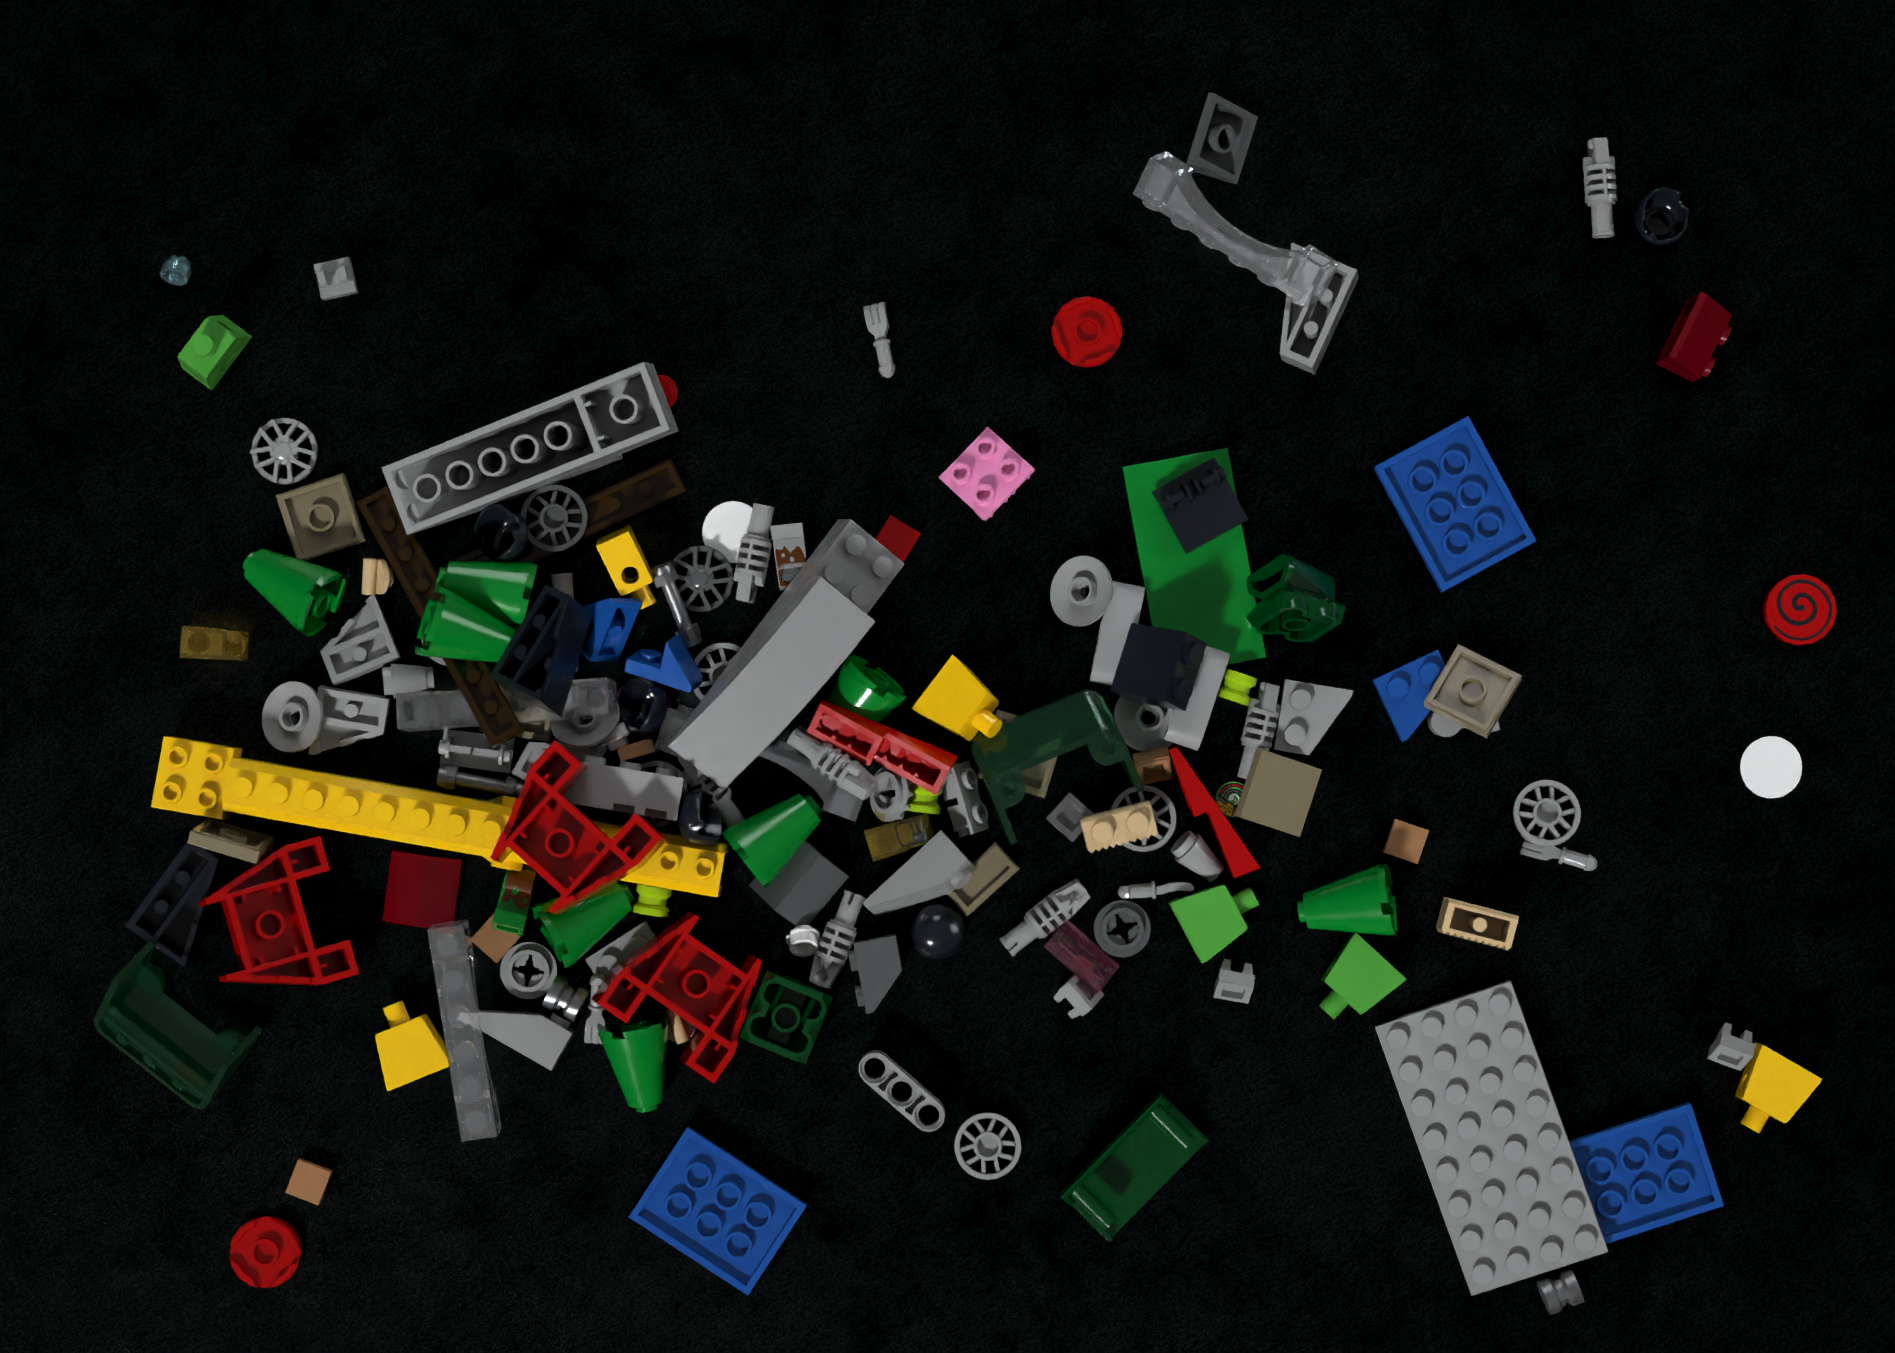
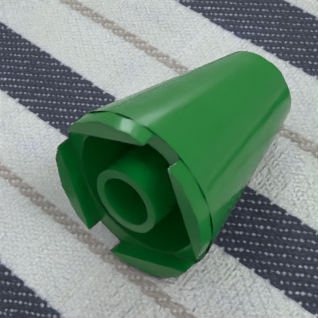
[243,549,346,636]
[436,561,538,631]
[415,585,515,662]
[820,654,906,749]
[721,793,822,888]
[1297,864,1398,936]
[531,882,634,968]
[597,1009,669,1113]

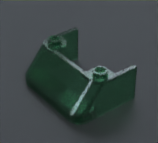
[971,689,1144,845]
[93,941,262,1109]

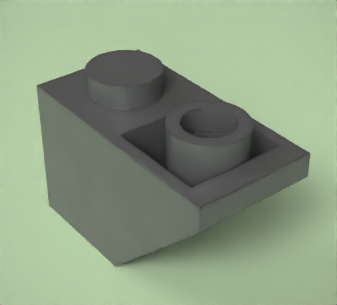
[848,933,902,1014]

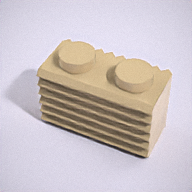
[1079,800,1158,853]
[1436,897,1519,950]

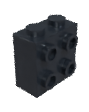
[1110,623,1207,711]

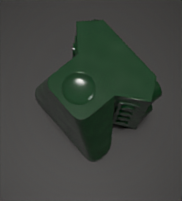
[1246,554,1346,642]
[740,970,833,1064]

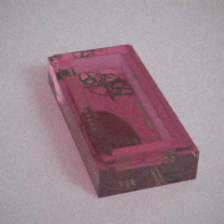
[1044,920,1120,994]

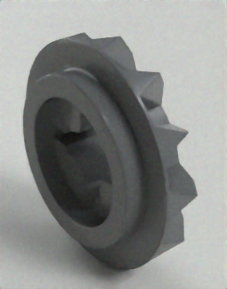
[1094,900,1151,957]

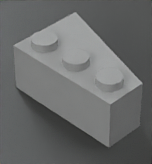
[1280,242,1359,375]
[570,755,684,821]

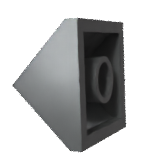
[1184,93,1258,184]
[749,841,849,926]

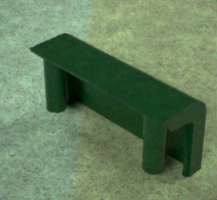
[1059,1092,1209,1242]

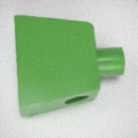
[177,315,252,390]
[1168,883,1259,964]
[1319,932,1406,1020]

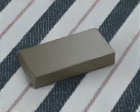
[947,842,1020,916]

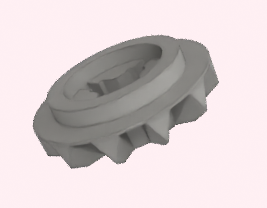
[870,766,914,822]
[500,942,558,999]

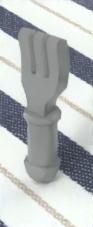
[863,302,895,378]
[1520,835,1598,871]
[1118,881,1194,899]
[584,972,606,1044]

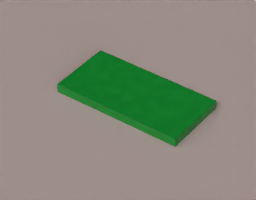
[1122,448,1266,665]

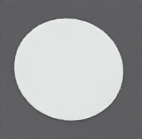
[702,501,752,563]
[1740,736,1802,798]

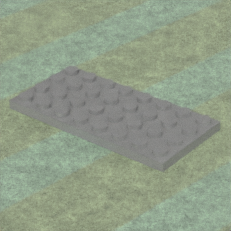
[1375,980,1608,1296]

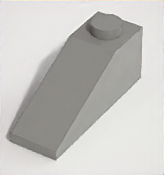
[862,830,977,916]
[458,1009,575,1071]

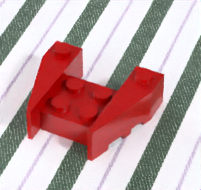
[490,740,667,915]
[198,836,359,986]
[591,911,762,1083]

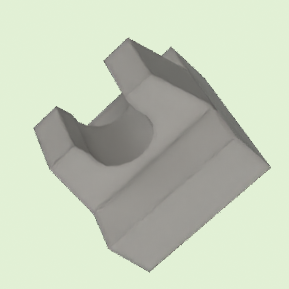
[314,257,358,301]
[1213,959,1255,1004]
[1053,972,1104,1019]
[1707,1023,1756,1071]

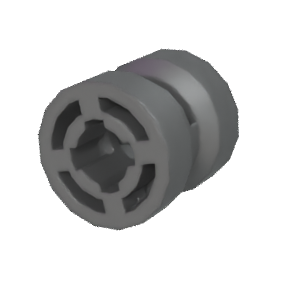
[542,974,590,1022]
[1537,1269,1584,1315]

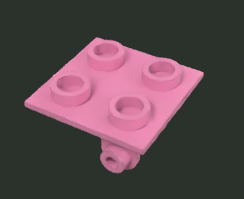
[938,427,1035,521]

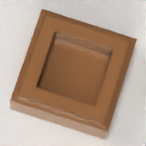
[617,738,658,761]
[1132,747,1173,785]
[1383,819,1429,864]
[470,914,522,963]
[285,1158,333,1205]

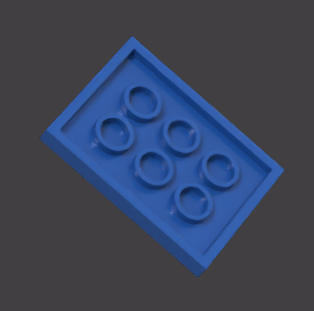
[1373,416,1536,592]
[1569,1102,1724,1244]
[629,1126,807,1295]

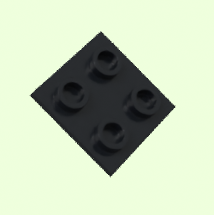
[1152,458,1249,554]

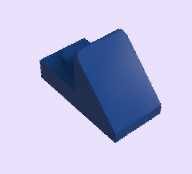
[583,598,642,661]
[624,635,703,693]

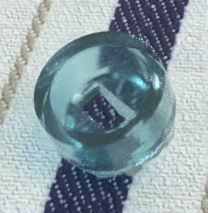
[160,255,191,286]

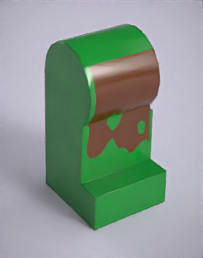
[491,867,536,936]

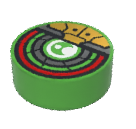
[1215,781,1244,817]

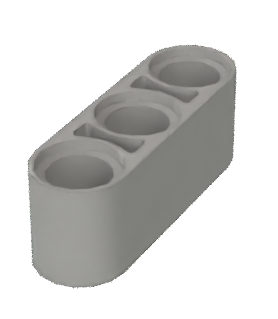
[1090,581,1145,685]
[1163,645,1230,751]
[859,1050,945,1132]

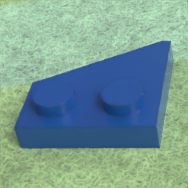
[1372,650,1445,742]

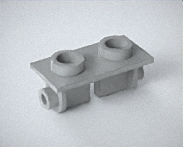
[439,729,515,773]
[943,760,989,837]

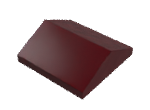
[382,850,463,931]

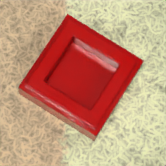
[876,515,921,563]

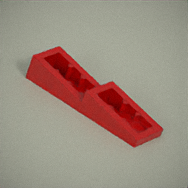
[807,700,958,795]
[1168,747,1260,878]

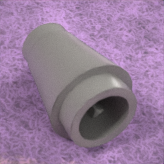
[382,663,434,698]
[1171,831,1224,882]

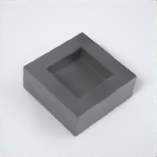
[1046,792,1094,842]

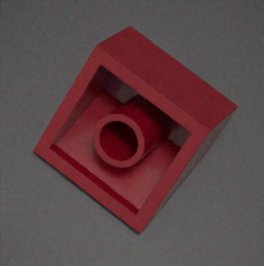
[1655,292,1732,382]

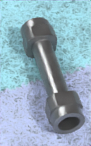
[651,562,703,648]
[437,764,525,798]

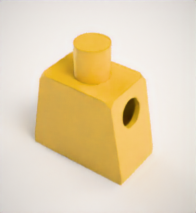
[596,524,656,610]
[911,655,1002,741]
[375,1000,456,1091]
[1735,1042,1822,1134]

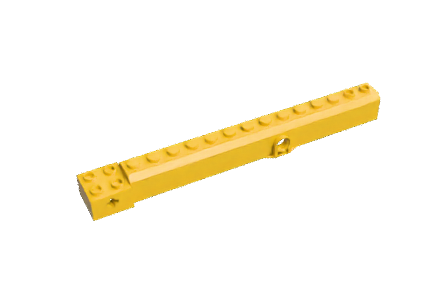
[151,736,730,898]

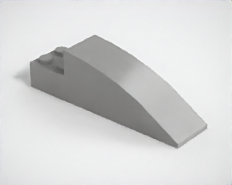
[382,362,679,535]
[667,519,904,790]

